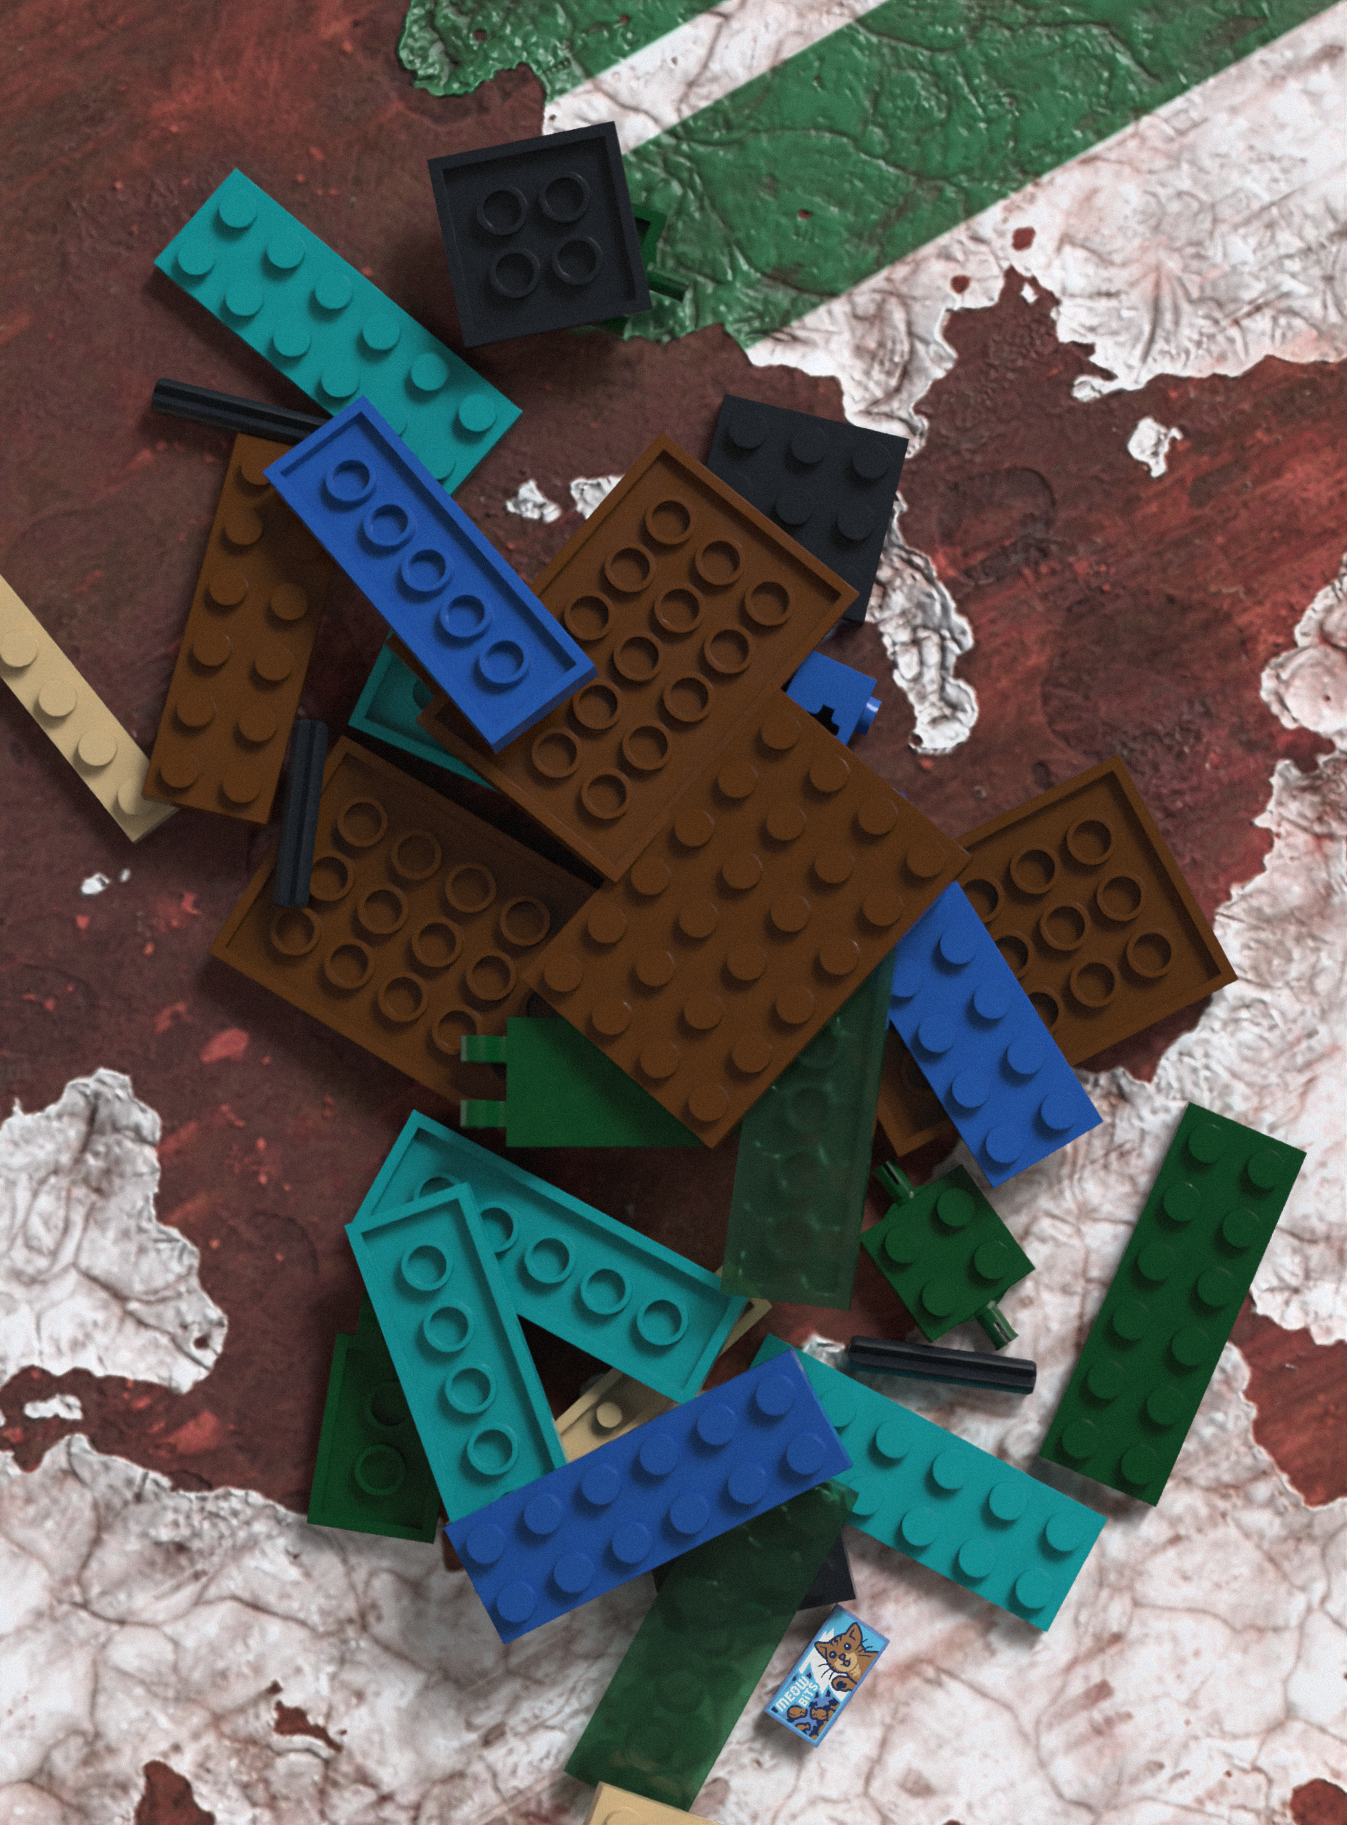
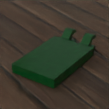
[460,1017,701,1148]
[306,1288,442,1544]

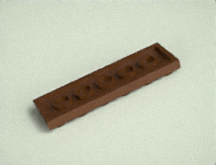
[141,433,337,829]

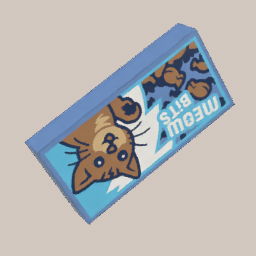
[764,1603,890,1748]

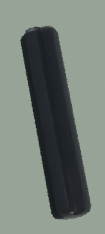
[151,378,330,446]
[272,719,329,909]
[847,1335,1037,1395]

